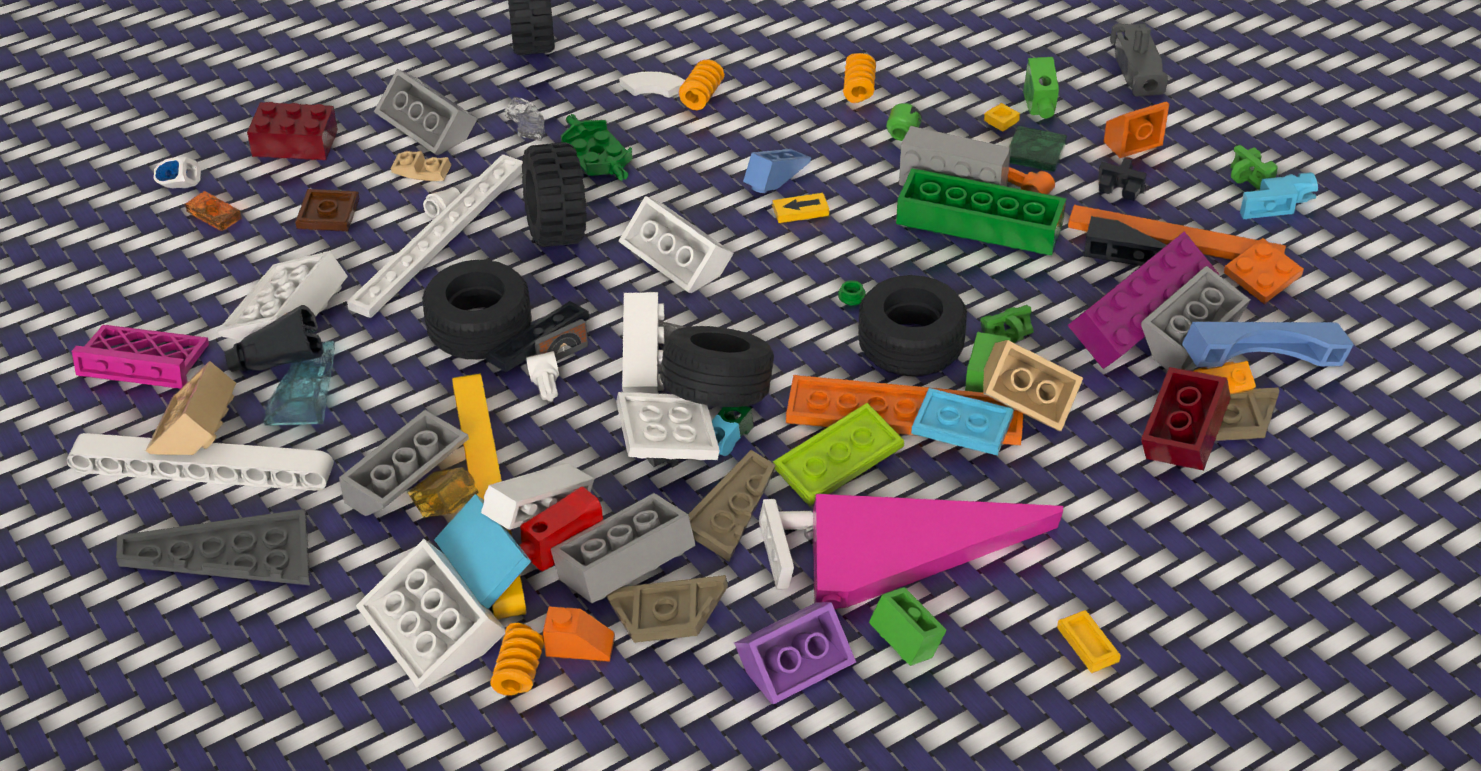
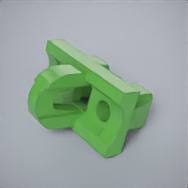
[1230,145,1278,190]
[980,305,1034,343]

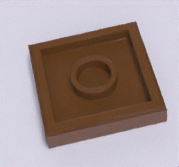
[295,189,360,231]

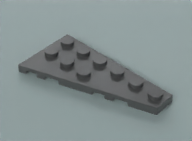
[116,509,310,585]

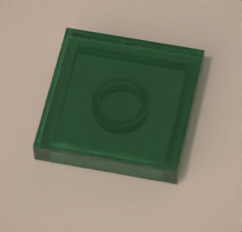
[1009,126,1067,172]

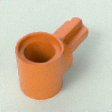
[1007,167,1055,195]

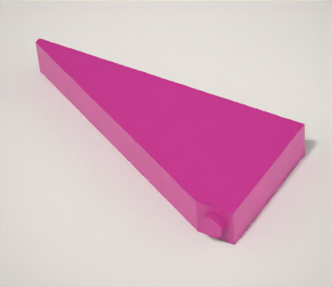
[813,494,1063,609]

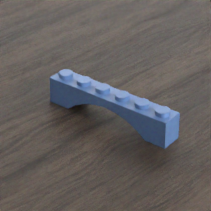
[1182,322,1354,367]

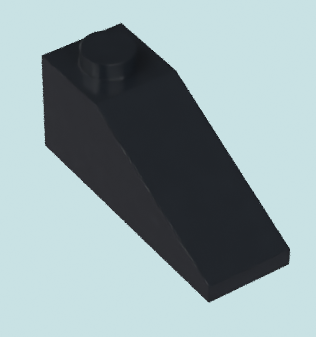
[1084,216,1166,266]

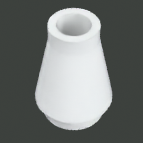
[423,187,460,218]

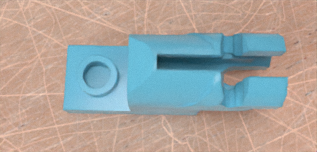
[1240,172,1318,219]

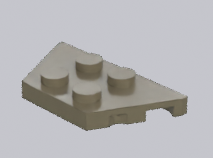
[1215,387,1280,441]
[607,575,728,643]

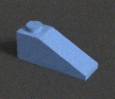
[743,149,811,193]

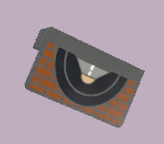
[533,319,588,361]

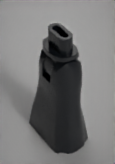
[225,305,324,372]

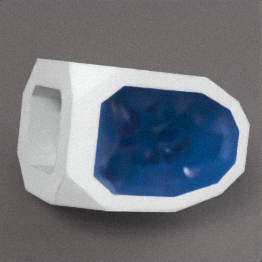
[154,157,201,189]

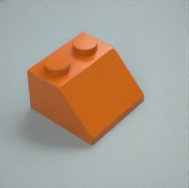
[1104,101,1169,158]

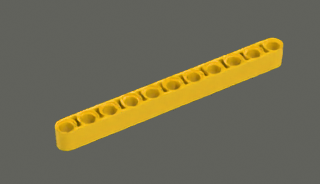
[452,373,526,619]

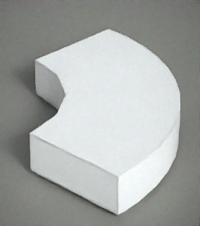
[619,72,685,98]

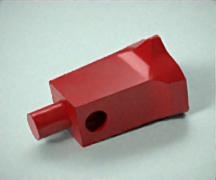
[519,486,603,572]

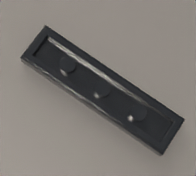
[486,301,590,372]

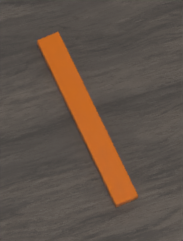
[1068,205,1286,260]

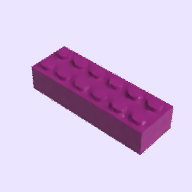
[1068,231,1219,369]

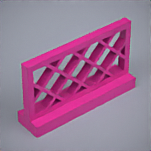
[71,324,209,389]

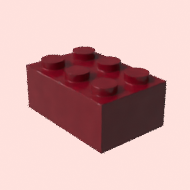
[247,102,338,160]
[1141,367,1231,471]

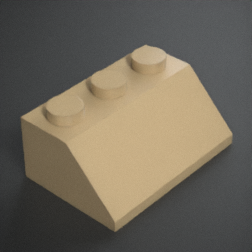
[983,340,1083,431]

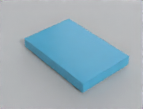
[911,388,1014,456]

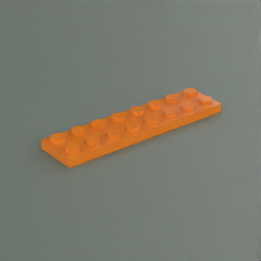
[786,375,1023,446]

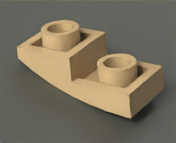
[391,151,451,181]

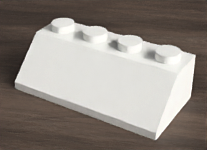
[619,196,734,293]

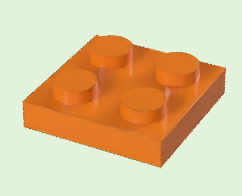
[1224,238,1304,304]

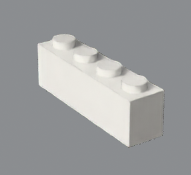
[622,292,664,394]
[481,463,594,530]

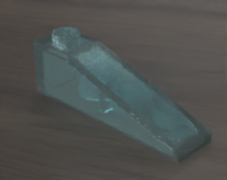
[264,341,335,426]

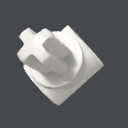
[526,351,559,402]

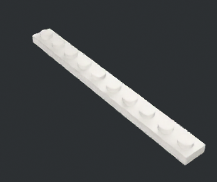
[347,154,523,318]

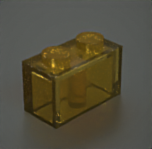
[407,467,479,517]

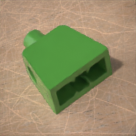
[1023,57,1059,119]

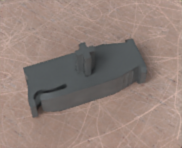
[1110,23,1168,97]

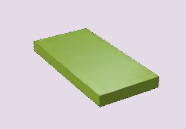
[773,403,904,507]

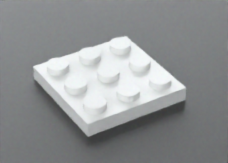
[616,392,720,460]

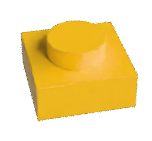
[984,103,1020,132]

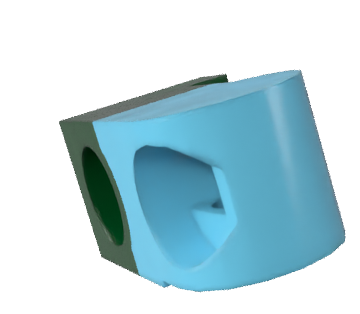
[712,406,754,456]

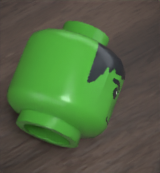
[886,103,922,141]

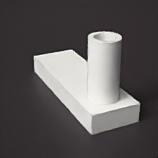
[759,499,813,589]

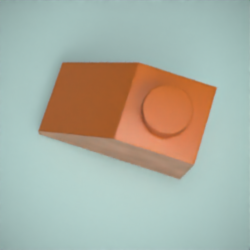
[543,606,615,662]

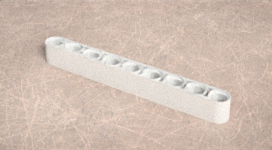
[67,433,334,491]

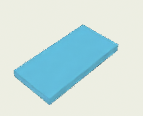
[434,494,531,609]

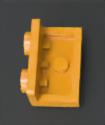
[1194,361,1256,395]

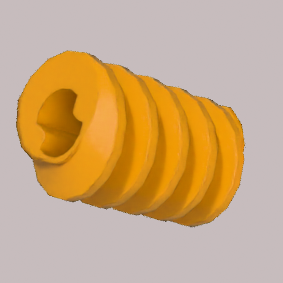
[843,53,876,103]
[679,59,725,111]
[490,623,544,696]

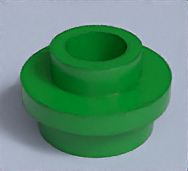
[838,281,866,305]

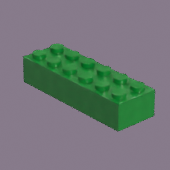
[896,168,1066,255]

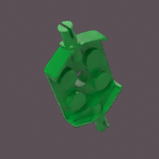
[561,114,633,181]

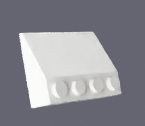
[217,251,348,341]
[356,539,505,690]

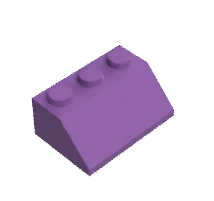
[734,602,856,704]

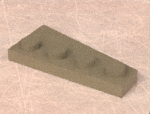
[688,450,775,562]

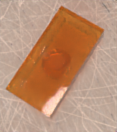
[185,191,242,231]

